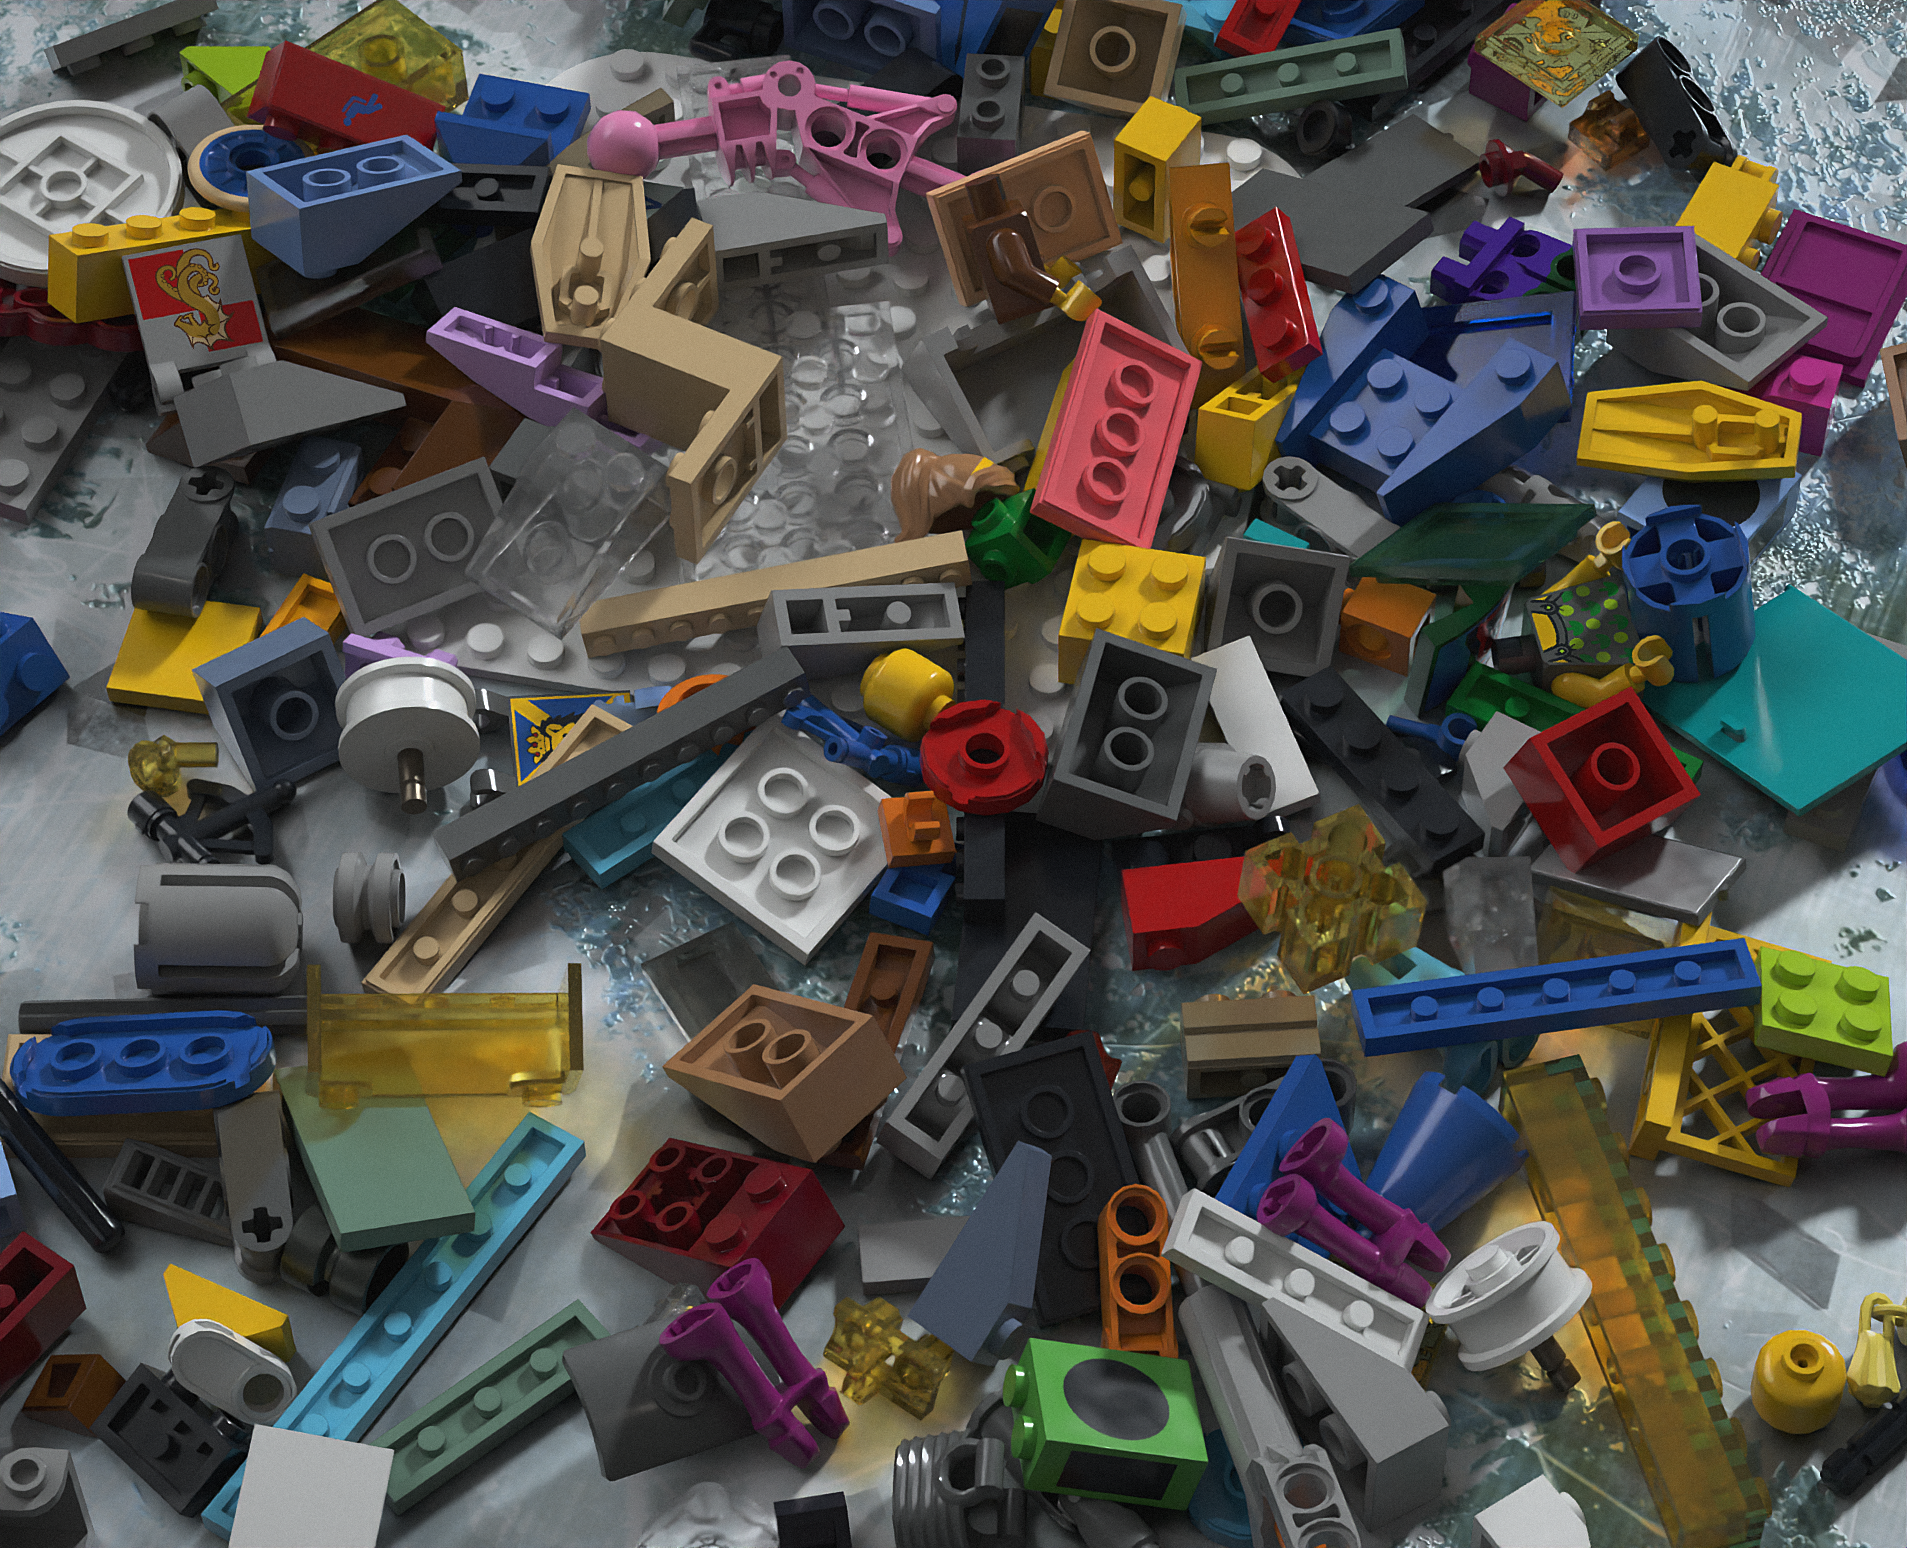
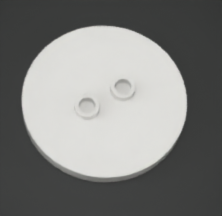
[0,100,185,288]

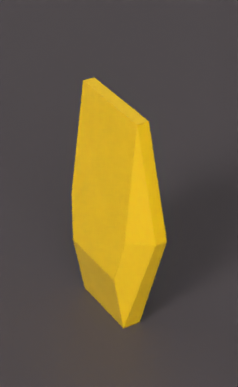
[1576,380,1802,483]

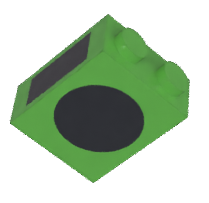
[1003,1338,1208,1511]

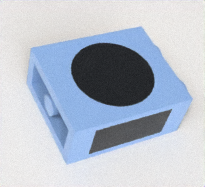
[1617,472,1802,570]

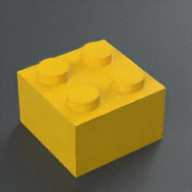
[1058,539,1206,684]

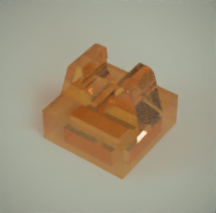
[1568,90,1650,172]

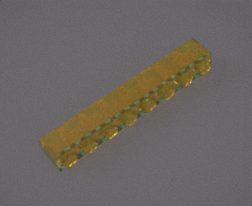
[1498,1054,1772,1548]

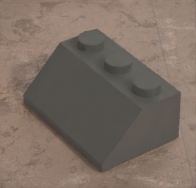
[1035,628,1217,841]

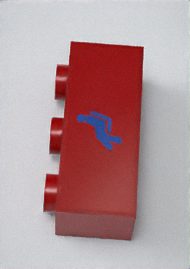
[247,40,446,154]

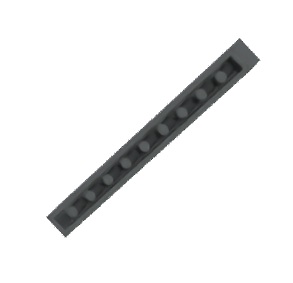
[431,646,811,883]

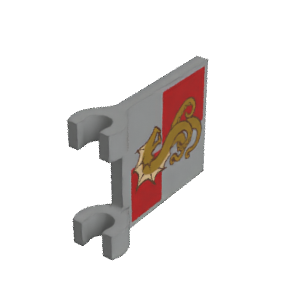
[121,234,276,416]

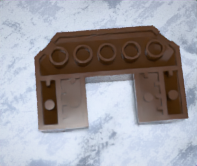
[145,295,538,508]

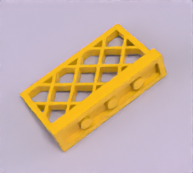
[1628,912,1832,1187]

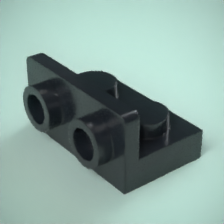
[89,1363,251,1519]

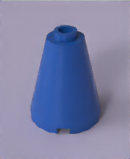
[1348,1071,1530,1240]

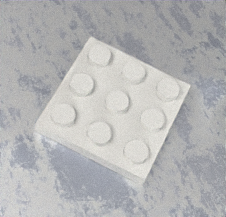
[651,714,893,965]

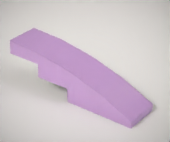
[426,307,663,468]

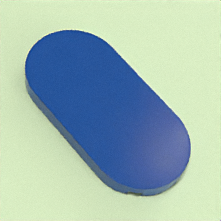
[10,1010,277,1116]

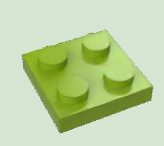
[1754,946,1893,1077]

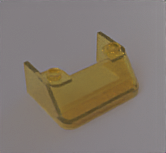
[302,963,584,1110]

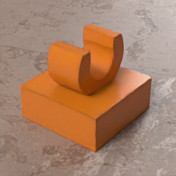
[877,791,956,868]

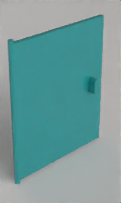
[1641,584,1907,817]

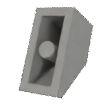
[1458,711,1540,869]

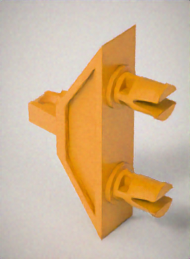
[1169,162,1246,410]

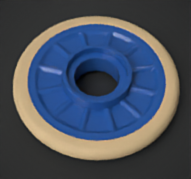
[187,125,315,213]

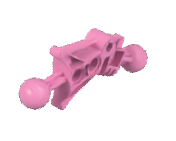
[587,60,987,257]

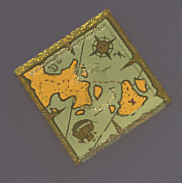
[1474,0,1639,108]

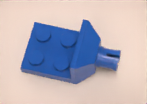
[434,74,591,238]

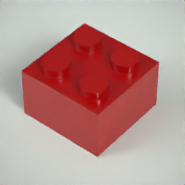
[1503,686,1701,874]

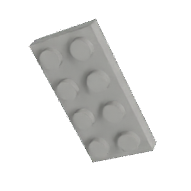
[0,335,140,526]

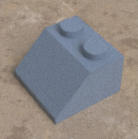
[192,617,347,792]

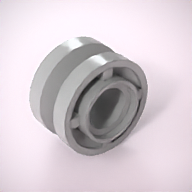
[333,852,406,944]

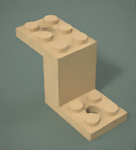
[598,218,788,565]

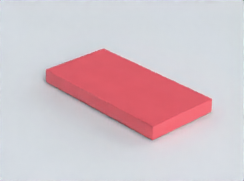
[1030,308,1203,549]

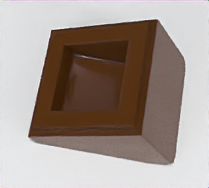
[21,1354,126,1437]

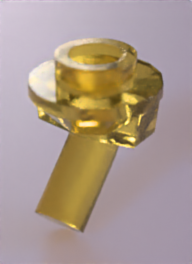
[128,735,219,798]

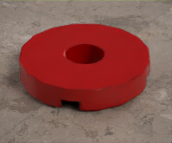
[919,699,1049,816]

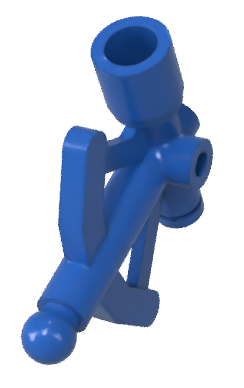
[781,694,924,787]

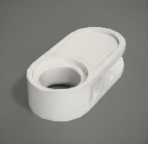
[168,1319,297,1426]

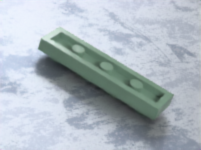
[1174,28,1408,126]
[368,1299,611,1516]

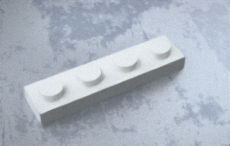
[1160,1188,1430,1372]

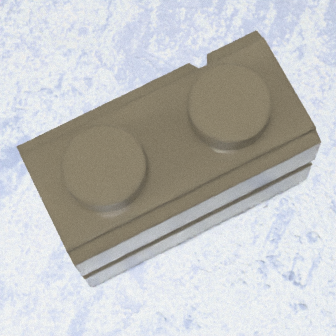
[1180,990,1321,1099]

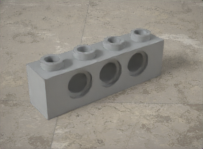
[876,912,1091,1180]

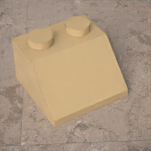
[1043,0,1187,120]

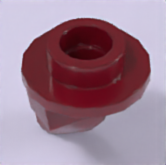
[1479,139,1564,196]

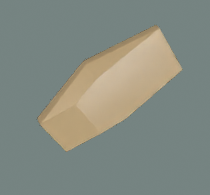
[530,164,651,349]

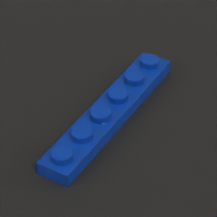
[1351,938,1762,1057]

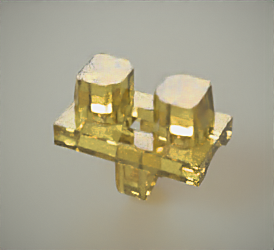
[823,1297,955,1421]

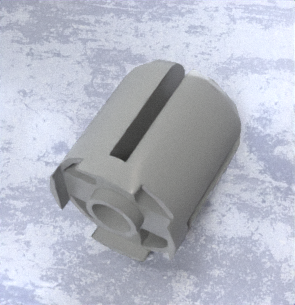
[134,863,303,996]

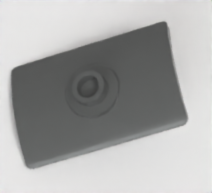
[562,1312,780,1481]

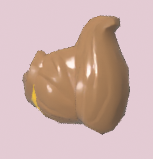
[890,448,1021,543]

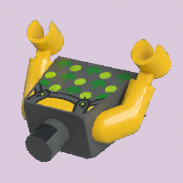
[1491,521,1674,709]

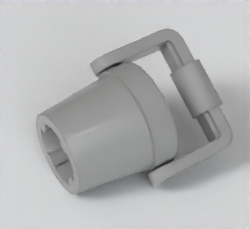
[1162,743,1276,830]

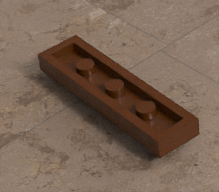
[798,932,935,1171]

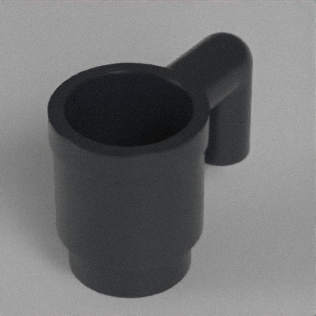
[688,0,784,70]

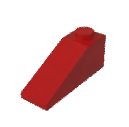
[1121,849,1318,971]

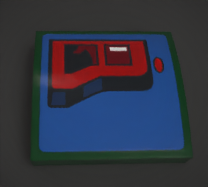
[1404,560,1519,718]

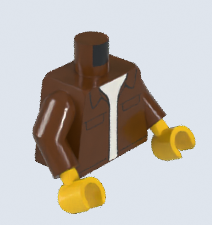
[961,173,1102,325]

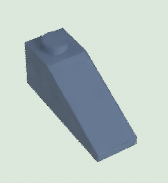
[907,1141,1052,1367]

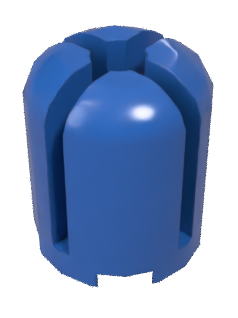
[1622,504,1756,682]

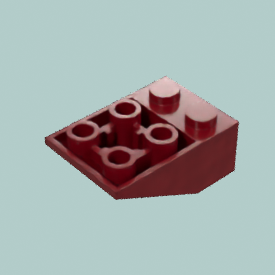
[590,1137,845,1310]

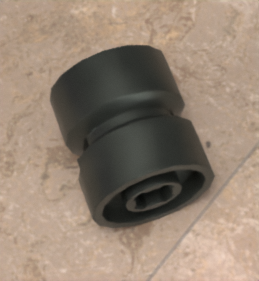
[280,1202,410,1317]

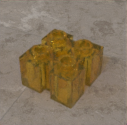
[1237,804,1427,994]

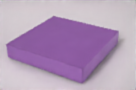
[1572,226,1703,330]

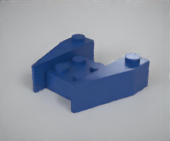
[1275,274,1572,532]

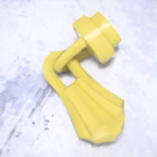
[1846,1292,1907,1408]

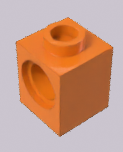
[1338,568,1437,677]

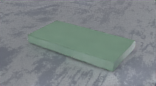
[273,1051,475,1253]

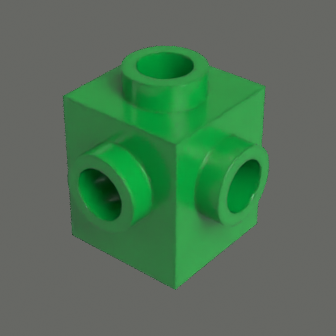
[965,488,1072,590]

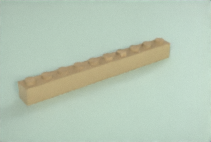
[577,530,972,658]

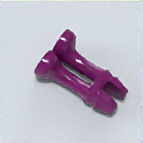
[1745,1041,1907,1159]
[1257,1118,1451,1309]
[659,1258,850,1469]

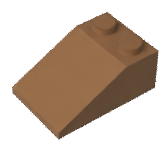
[662,984,907,1163]

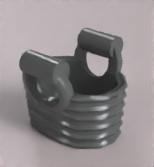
[892,1428,1027,1548]

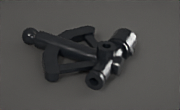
[127,778,297,865]

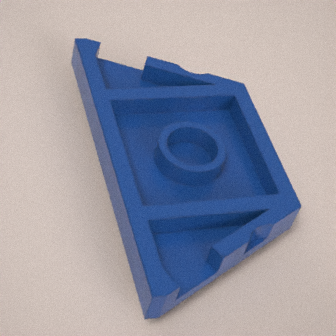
[1215,1054,1363,1260]

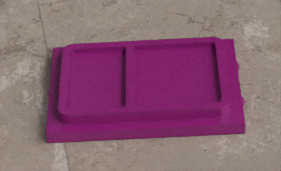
[1760,209,1907,388]

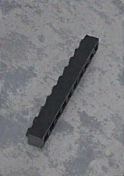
[956,581,1005,923]

